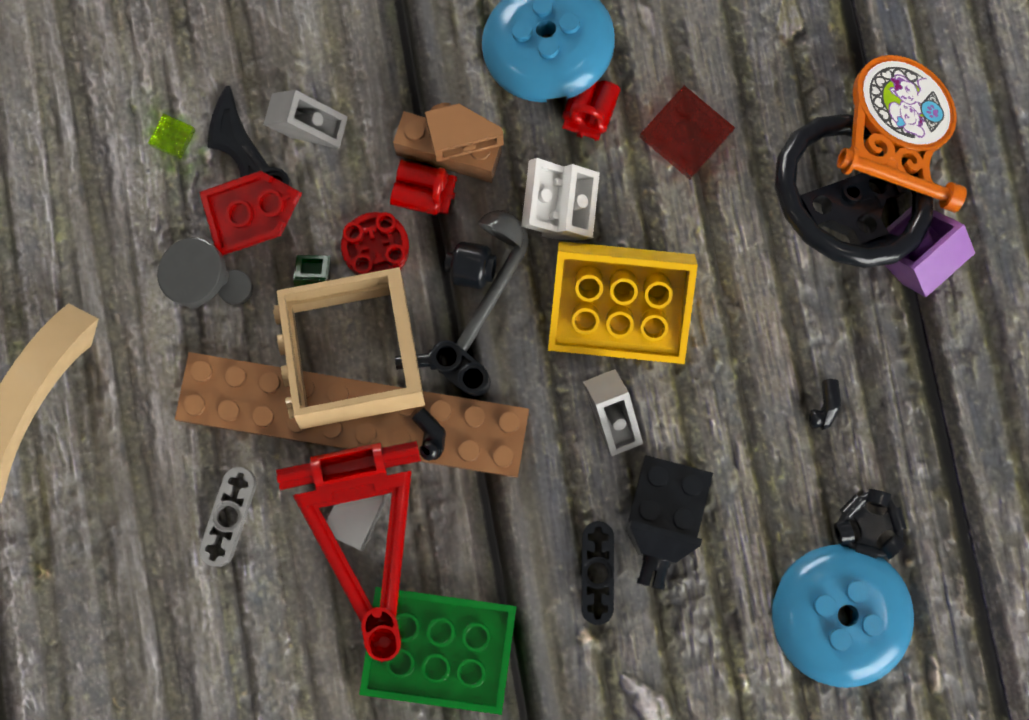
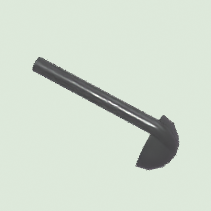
[456,210,529,352]

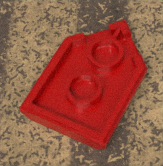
[199,170,302,256]

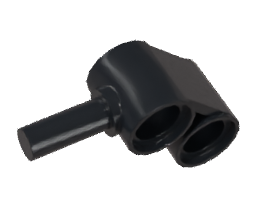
[395,340,491,398]

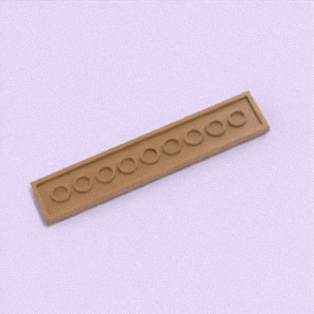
[175,352,529,478]

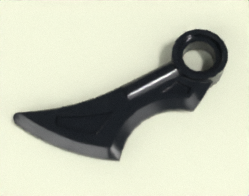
[208,86,292,187]

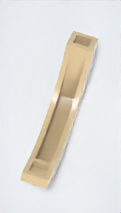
[0,303,99,504]

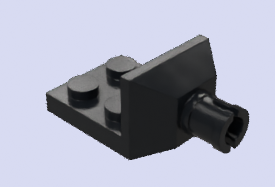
[626,455,713,590]

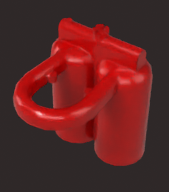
[562,81,621,141]
[390,160,458,215]

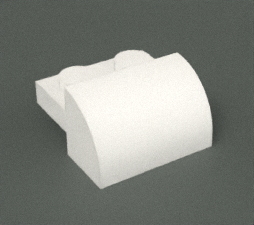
[521,158,600,241]

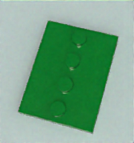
[359,587,516,715]

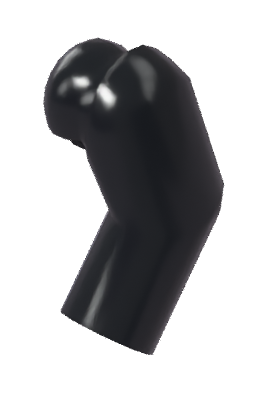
[809,379,841,430]
[412,407,446,461]

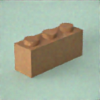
[393,111,502,183]

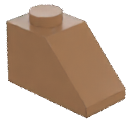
[425,103,504,162]

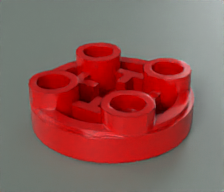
[341,212,410,275]

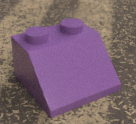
[885,206,975,297]

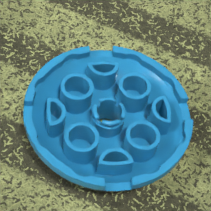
[482,0,615,102]
[772,544,914,688]

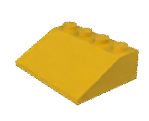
[548,241,698,364]

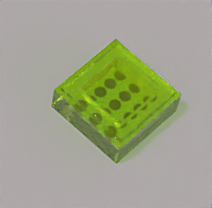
[148,114,196,160]

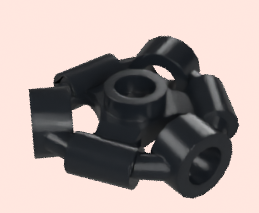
[834,489,907,559]

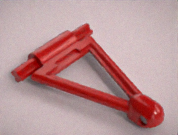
[276,440,421,662]

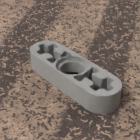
[199,467,257,567]

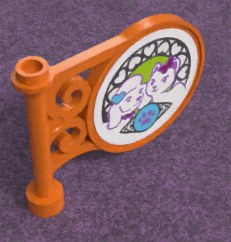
[836,55,967,213]

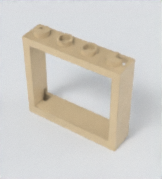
[273,267,425,430]

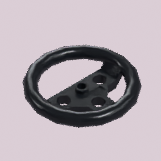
[775,114,934,268]

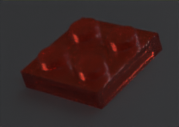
[640,85,735,180]

